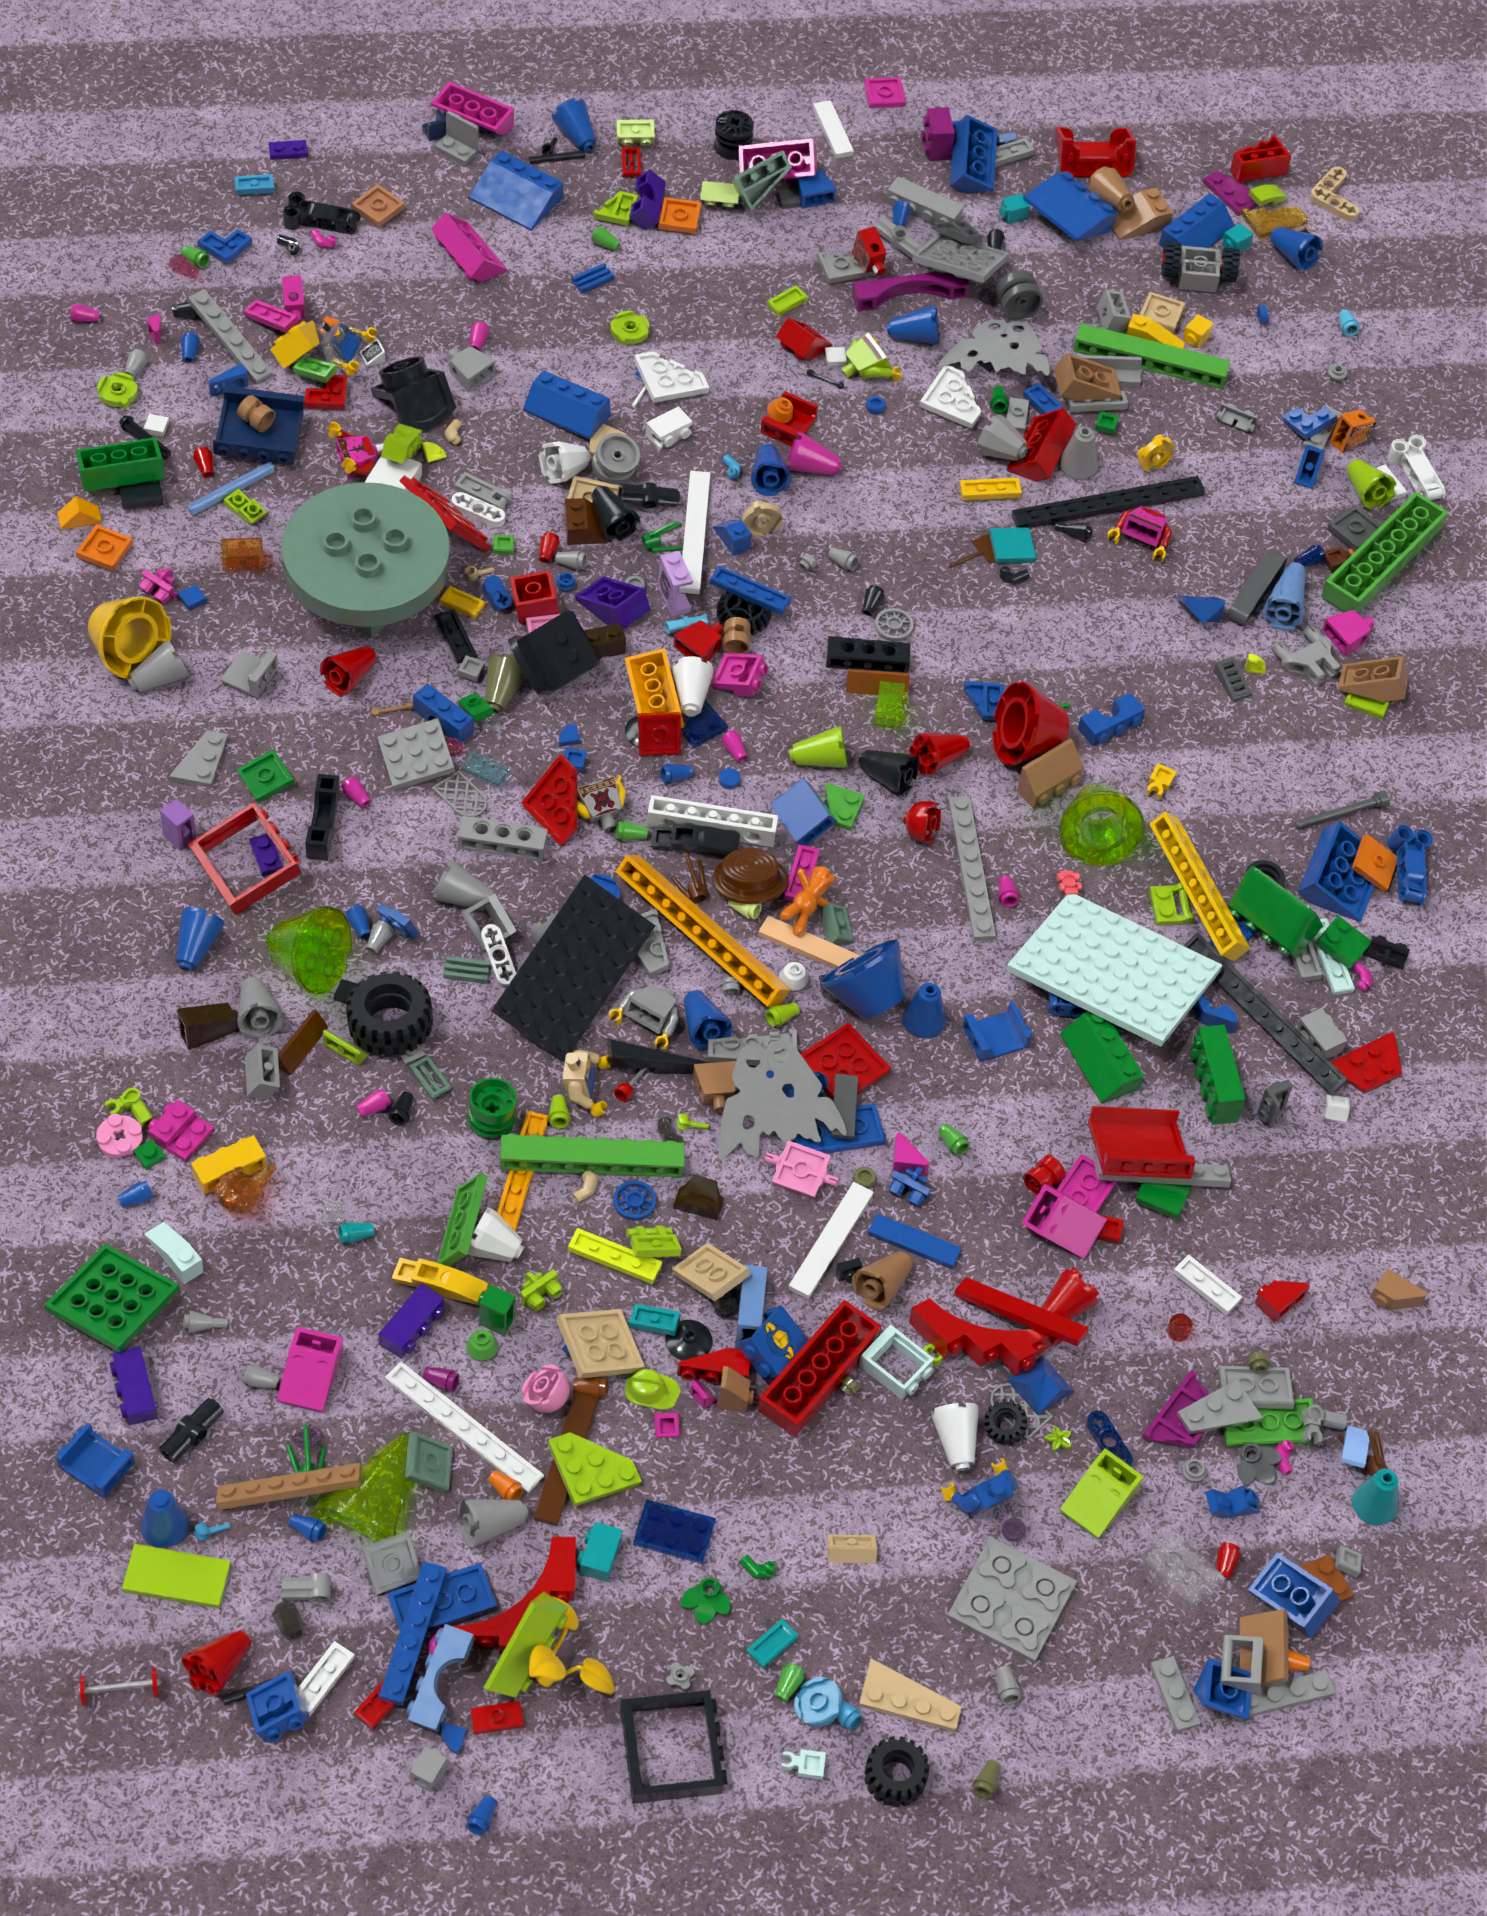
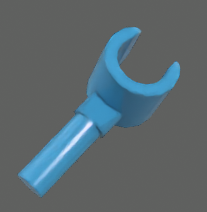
[194,1522,230,1541]

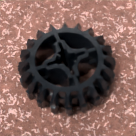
[716,591,771,636]

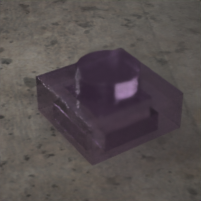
[291,1424,324,1449]

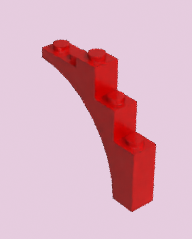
[909,1298,1063,1376]
[452,1536,576,1655]

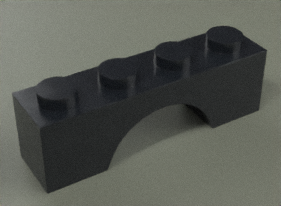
[305,774,340,860]

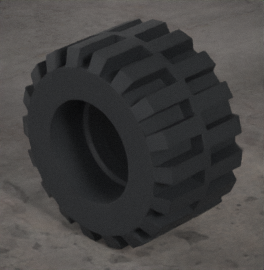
[864,1736,930,1807]

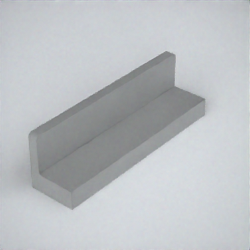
[1075,355,1142,387]

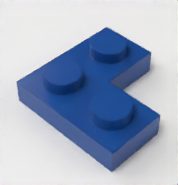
[197,229,253,264]
[1282,407,1338,440]
[376,903,420,940]

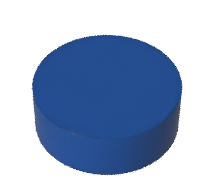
[1257,305,1269,325]
[866,396,886,415]
[719,768,740,789]

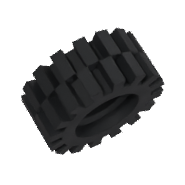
[984,1399,1027,1446]

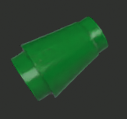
[990,386,1009,414]

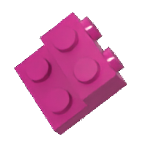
[711,653,768,697]
[148,1099,214,1163]

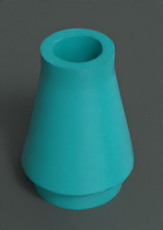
[338,1222,374,1245]

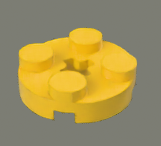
[1137,435,1176,472]

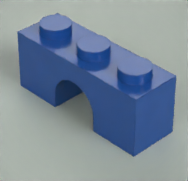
[413,683,474,745]
[1078,692,1145,746]

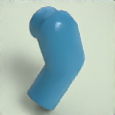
[722,454,741,479]

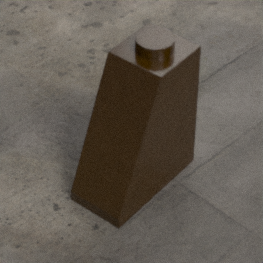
[177,1002,238,1051]

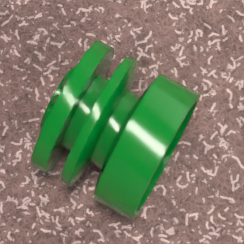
[468,1078,517,1139]

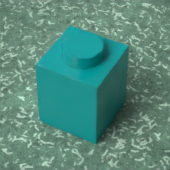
[999,193,1030,224]
[1222,223,1254,253]

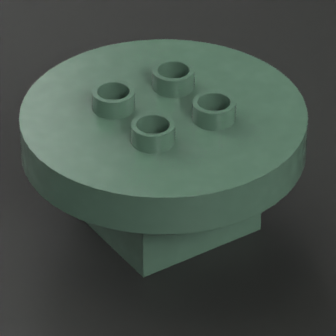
[282,482,450,638]

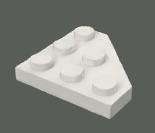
[634,352,709,403]
[919,365,981,429]

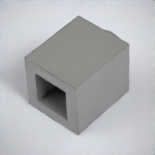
[410,1746,447,1792]

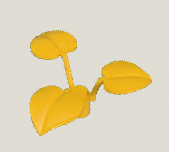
[529,1597,615,1695]

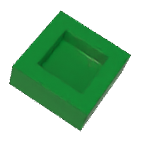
[1095,411,1119,435]
[133,1139,166,1170]

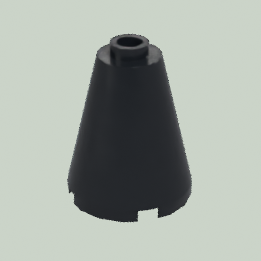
[591,486,640,542]
[858,750,919,796]

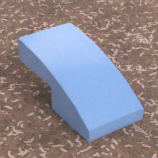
[1341,1425,1369,1468]

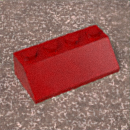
[1007,407,1077,482]

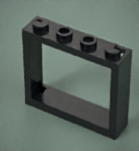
[620,1690,727,1804]

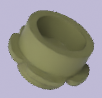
[1248,1352,1271,1373]
[839,1375,860,1396]

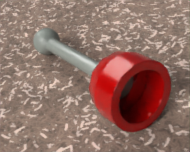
[614,1068,647,1103]

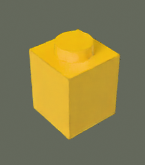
[1183,314,1214,349]

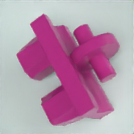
[139,568,178,605]

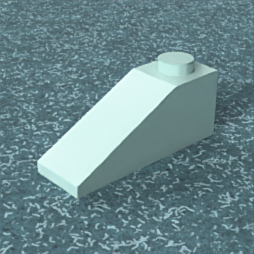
[144,1222,203,1284]

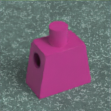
[282,275,305,326]
[1322,610,1374,657]

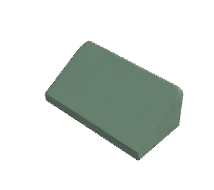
[820,903,854,945]

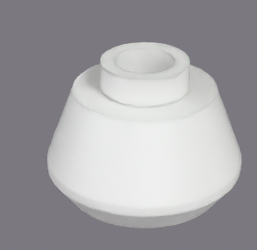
[779,962,809,991]

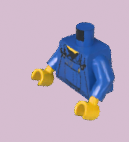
[941,1458,1018,1518]

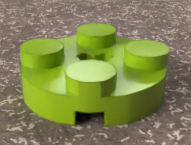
[610,311,649,345]
[97,372,138,408]

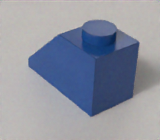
[1294,444,1326,488]
[713,519,752,556]

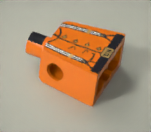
[1329,410,1376,453]

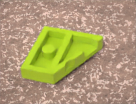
[593,191,638,226]

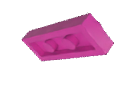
[243,299,300,333]
[783,844,820,902]

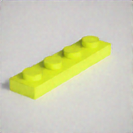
[568,1228,662,1285]

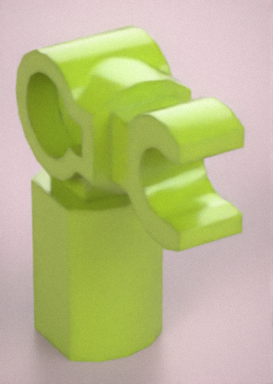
[104,1088,154,1129]

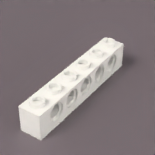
[647,795,778,847]

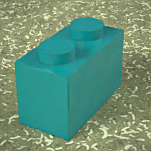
[577,1522,623,1582]

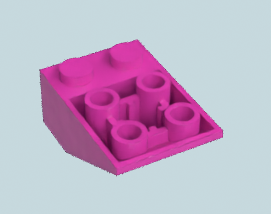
[1021,1184,1107,1259]
[277,1327,344,1413]

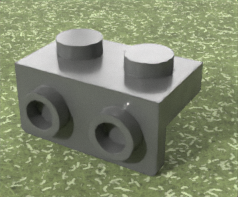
[1258,1079,1293,1128]

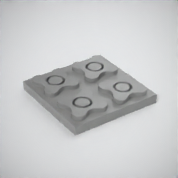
[912,233,1010,283]
[947,1537,1077,1663]

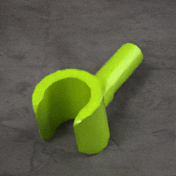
[676,1113,709,1130]

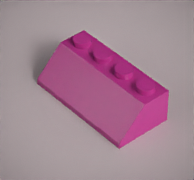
[431,82,514,136]
[739,138,817,180]
[431,212,508,282]

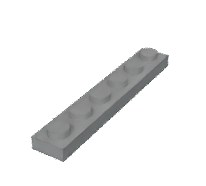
[188,289,272,384]
[1094,1157,1231,1188]

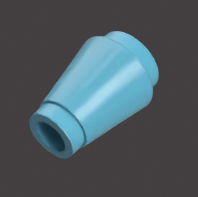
[1339,310,1360,337]

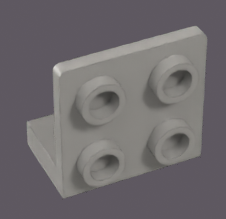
[435,111,478,166]
[221,650,278,698]

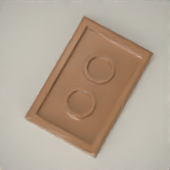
[1240,1609,1288,1686]

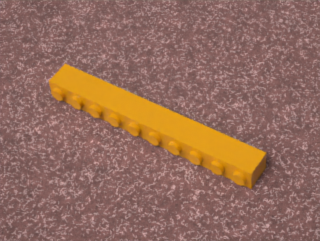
[615,855,791,1007]

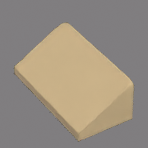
[827,1534,877,1563]

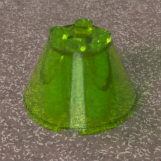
[265,906,352,994]

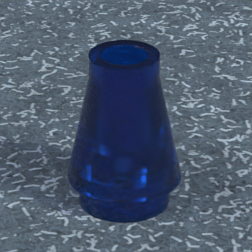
[1294,545,1325,567]

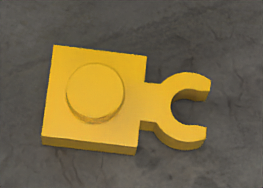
[1146,763,1177,800]

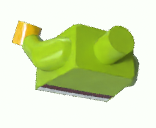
[841,332,903,382]

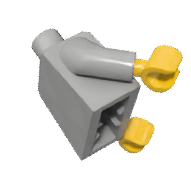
[609,985,678,1051]

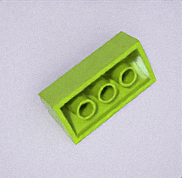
[483,1592,569,1698]

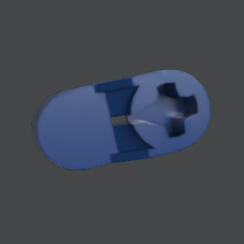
[482,575,512,612]

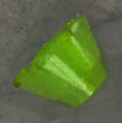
[1059,783,1145,866]

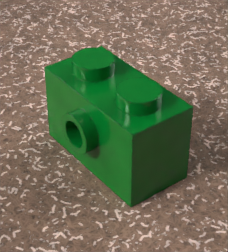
[477,1285,516,1336]

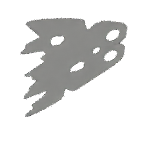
[938,319,1050,376]
[719,1040,847,1160]

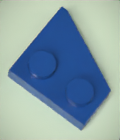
[963,681,1004,721]

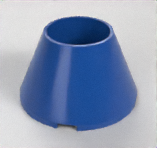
[820,939,906,1020]

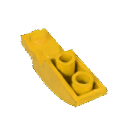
[392,1258,489,1305]

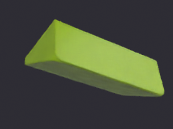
[323,1030,368,1065]

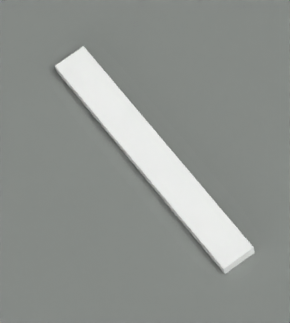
[679,471,710,594]
[385,1361,544,1494]

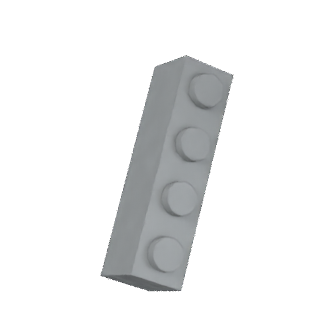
[886,176,964,223]

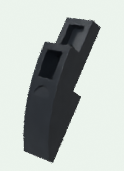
[651,823,740,855]

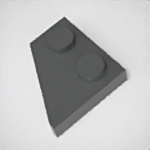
[933,221,983,245]

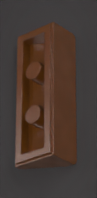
[278,1009,328,1075]

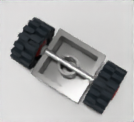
[1161,242,1240,293]

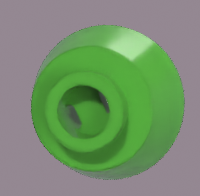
[466,1330,498,1361]

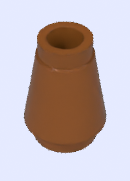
[573,1376,608,1399]

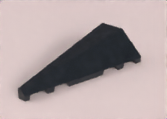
[607,1037,710,1074]

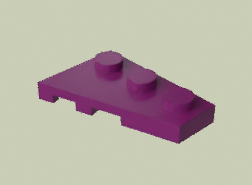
[1203,171,1258,216]

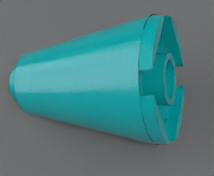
[1351,1469,1399,1526]

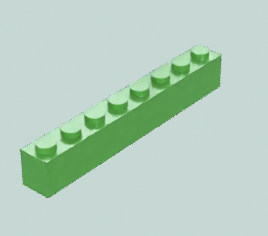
[1073,323,1230,389]
[499,1133,684,1177]

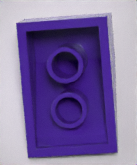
[575,576,650,629]

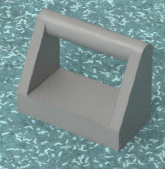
[461,893,517,950]
[1220,1635,1263,1694]

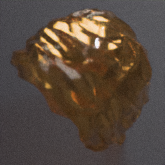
[214,1162,277,1214]

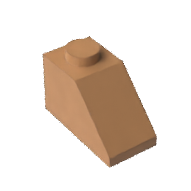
[1370,1269,1427,1310]
[718,1366,754,1412]

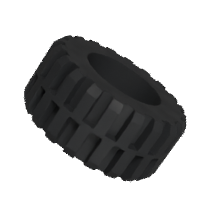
[346,971,433,1057]

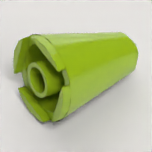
[1346,459,1397,510]
[789,726,848,768]

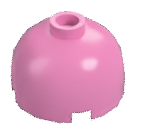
[522,1364,570,1413]

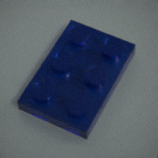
[633,1499,716,1564]

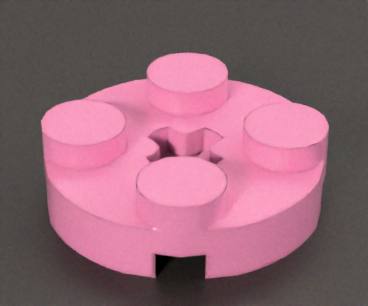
[96,1114,143,1159]

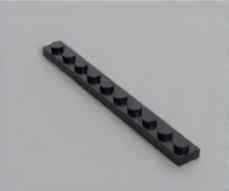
[1011,476,1205,528]
[1183,932,1349,1096]

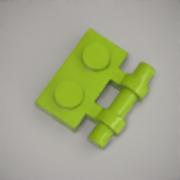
[626,1225,682,1258]

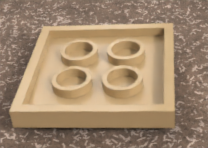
[556,1309,645,1378]

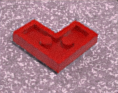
[305,375,348,410]

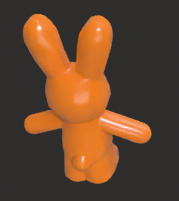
[780,866,835,936]

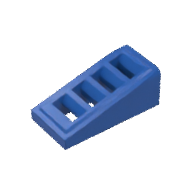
[208,363,248,397]

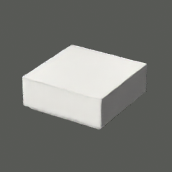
[825,347,847,367]
[144,414,169,437]

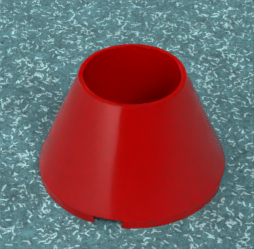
[992,681,1069,765]

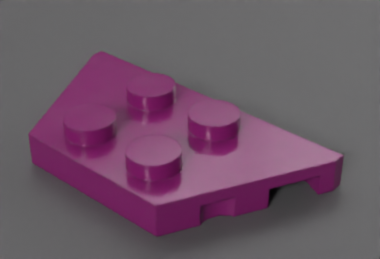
[1142,1369,1209,1448]

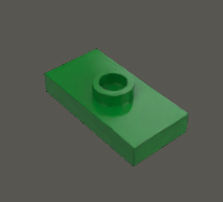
[458,692,494,722]

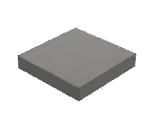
[361,1531,420,1595]

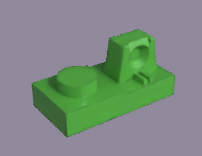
[293,356,337,383]

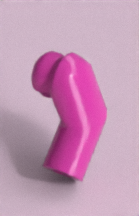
[1276,1440,1294,1476]

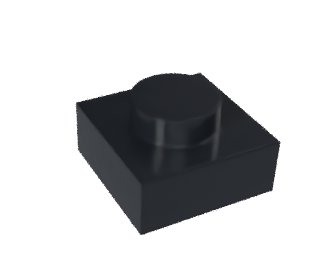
[836,1258,862,1282]

